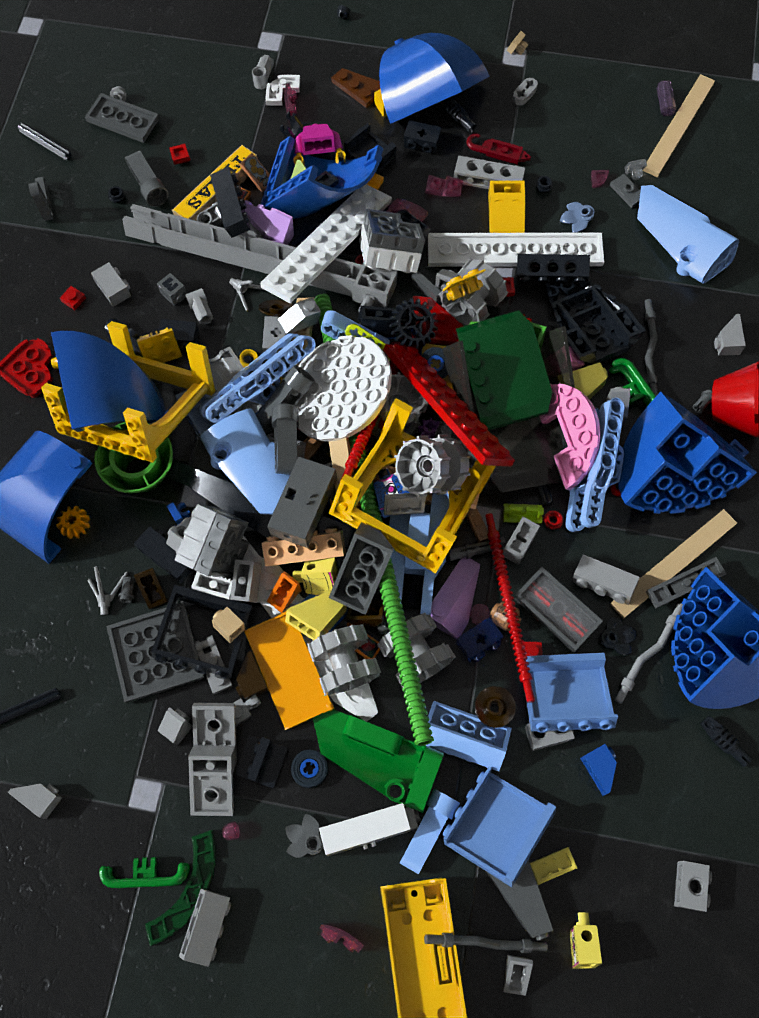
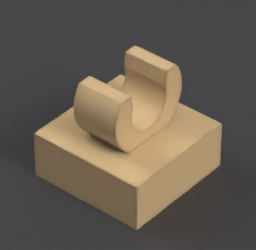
[507,31,528,55]

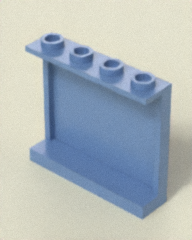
[526,653,618,733]
[443,767,556,888]

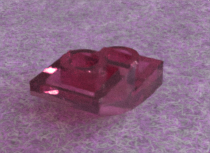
[284,83,297,123]
[425,175,463,197]
[388,198,428,221]
[320,924,364,953]

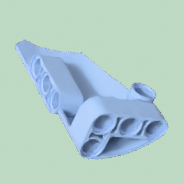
[637,185,739,284]

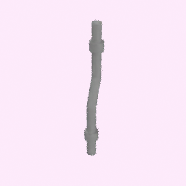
[615,603,683,704]

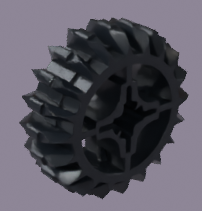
[389,298,438,349]

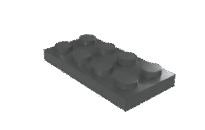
[85,93,160,143]

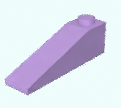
[244,200,294,245]
[430,558,480,640]

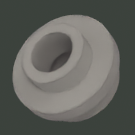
[110,86,127,102]

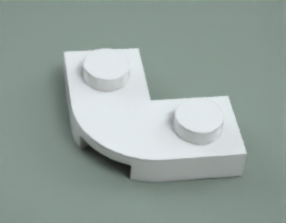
[266,75,300,106]

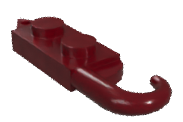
[466,134,531,165]

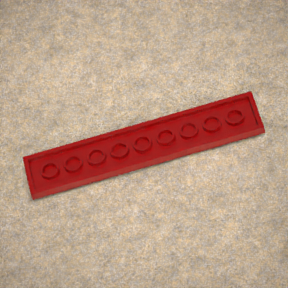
[383,344,515,467]

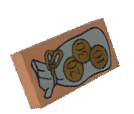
[239,153,270,192]

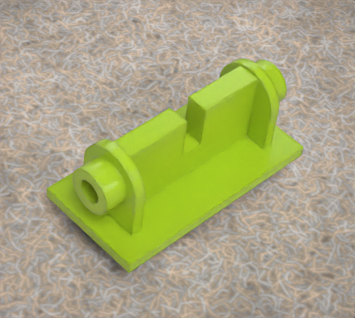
[504,504,544,524]

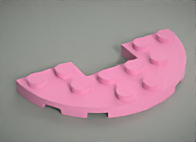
[539,384,600,490]

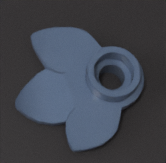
[560,202,595,233]

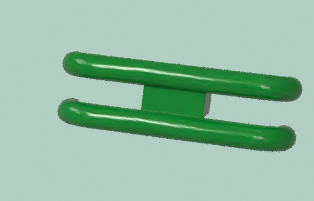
[609,358,656,407]
[99,857,190,888]

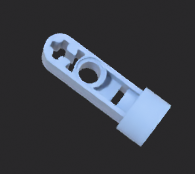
[321,311,390,353]
[400,788,460,874]

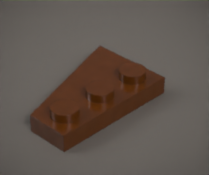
[331,68,380,108]

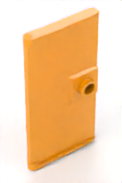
[245,611,334,730]

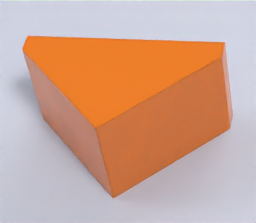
[267,571,302,613]

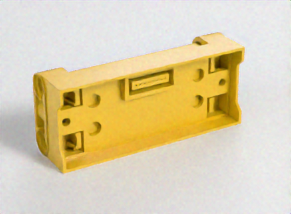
[380,878,467,1018]

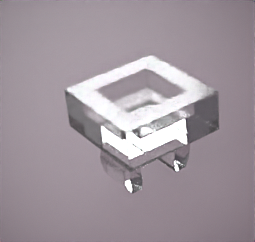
[624,159,647,180]

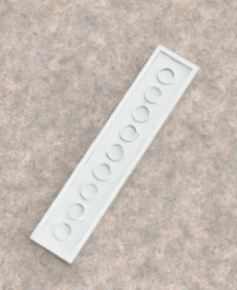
[261,184,392,303]
[428,233,604,267]

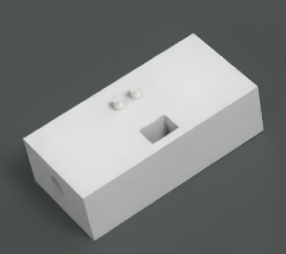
[319,803,411,856]

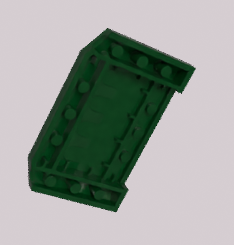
[456,310,553,430]

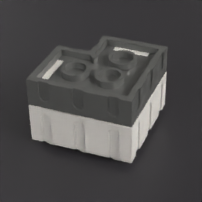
[359,209,425,273]

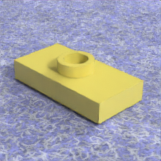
[530,847,577,885]

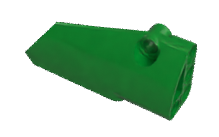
[313,709,444,813]

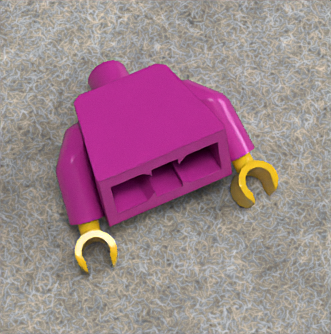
[293,124,346,166]

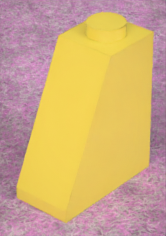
[557,362,608,400]
[285,590,347,640]

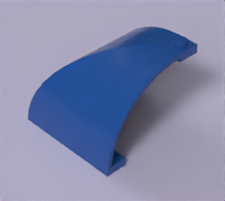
[379,33,490,124]
[261,136,383,219]
[51,331,169,432]
[0,431,92,564]

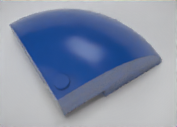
[618,392,757,514]
[671,567,759,709]

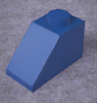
[580,744,617,796]

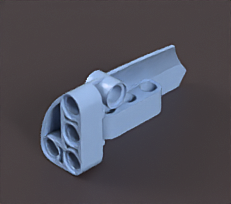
[200,408,295,514]

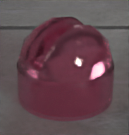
[222,821,239,840]

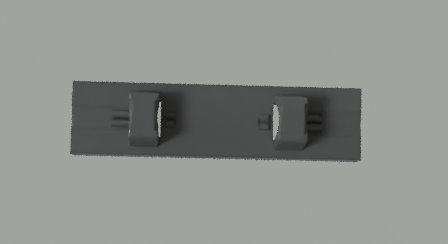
[646,557,726,609]

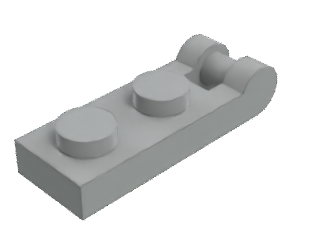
[195,635,233,695]

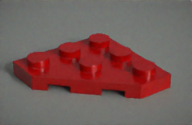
[413,296,463,347]

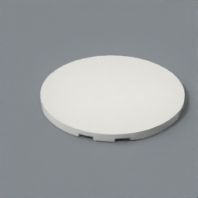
[296,335,392,441]

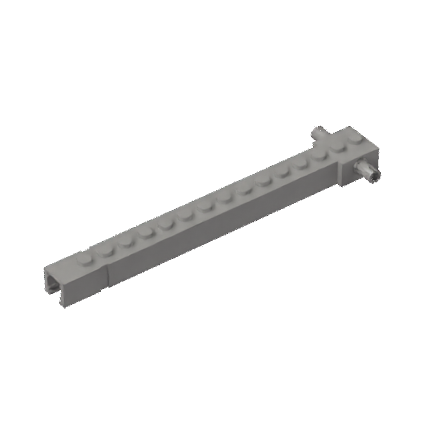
[122,204,398,312]

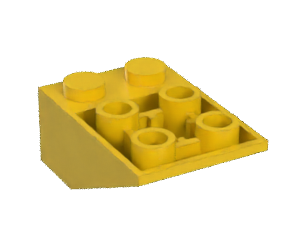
[488,181,525,233]

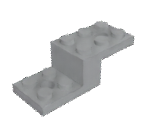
[188,703,237,816]

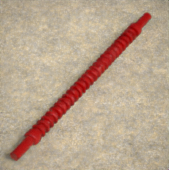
[340,345,406,481]
[485,513,535,703]

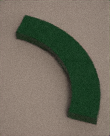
[145,830,216,946]

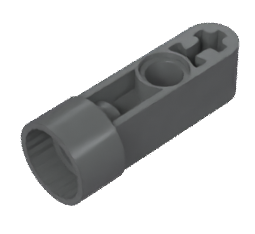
[124,150,169,207]
[256,365,315,434]
[272,404,299,475]

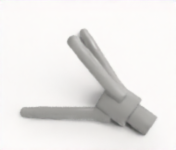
[229,278,265,311]
[88,566,129,615]

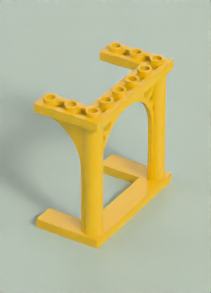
[41,321,215,463]
[329,398,496,573]

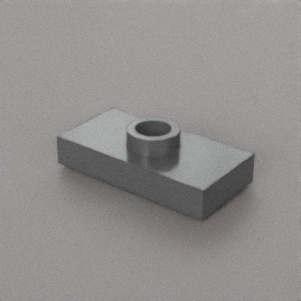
[610,174,641,208]

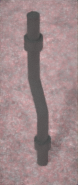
[644,299,658,396]
[424,932,548,953]

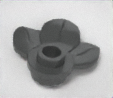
[285,814,323,858]

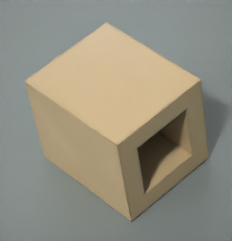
[212,607,245,643]

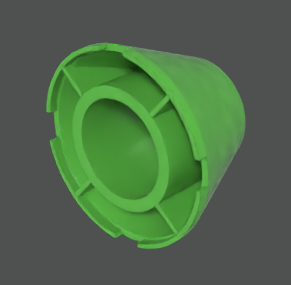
[94,422,173,493]

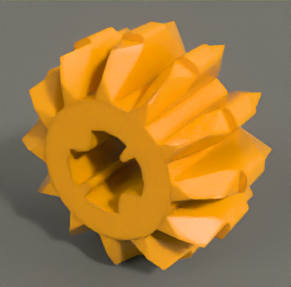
[56,506,90,539]

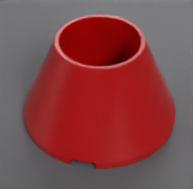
[712,361,759,438]

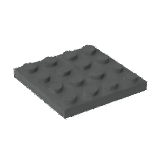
[106,602,205,703]

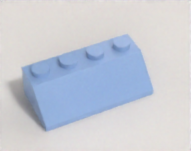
[426,701,511,771]

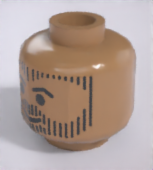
[490,602,521,631]

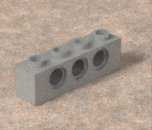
[453,156,525,189]

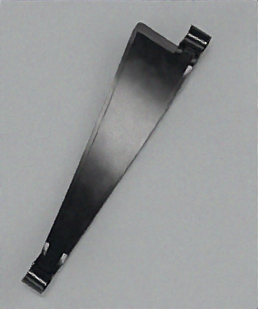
[167,459,357,572]

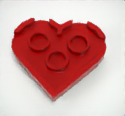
[0,338,53,398]

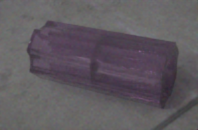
[657,80,676,117]

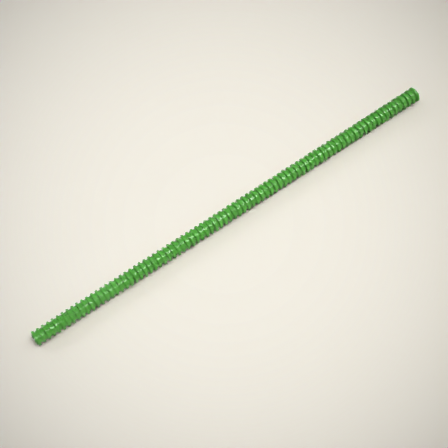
[314,294,434,746]

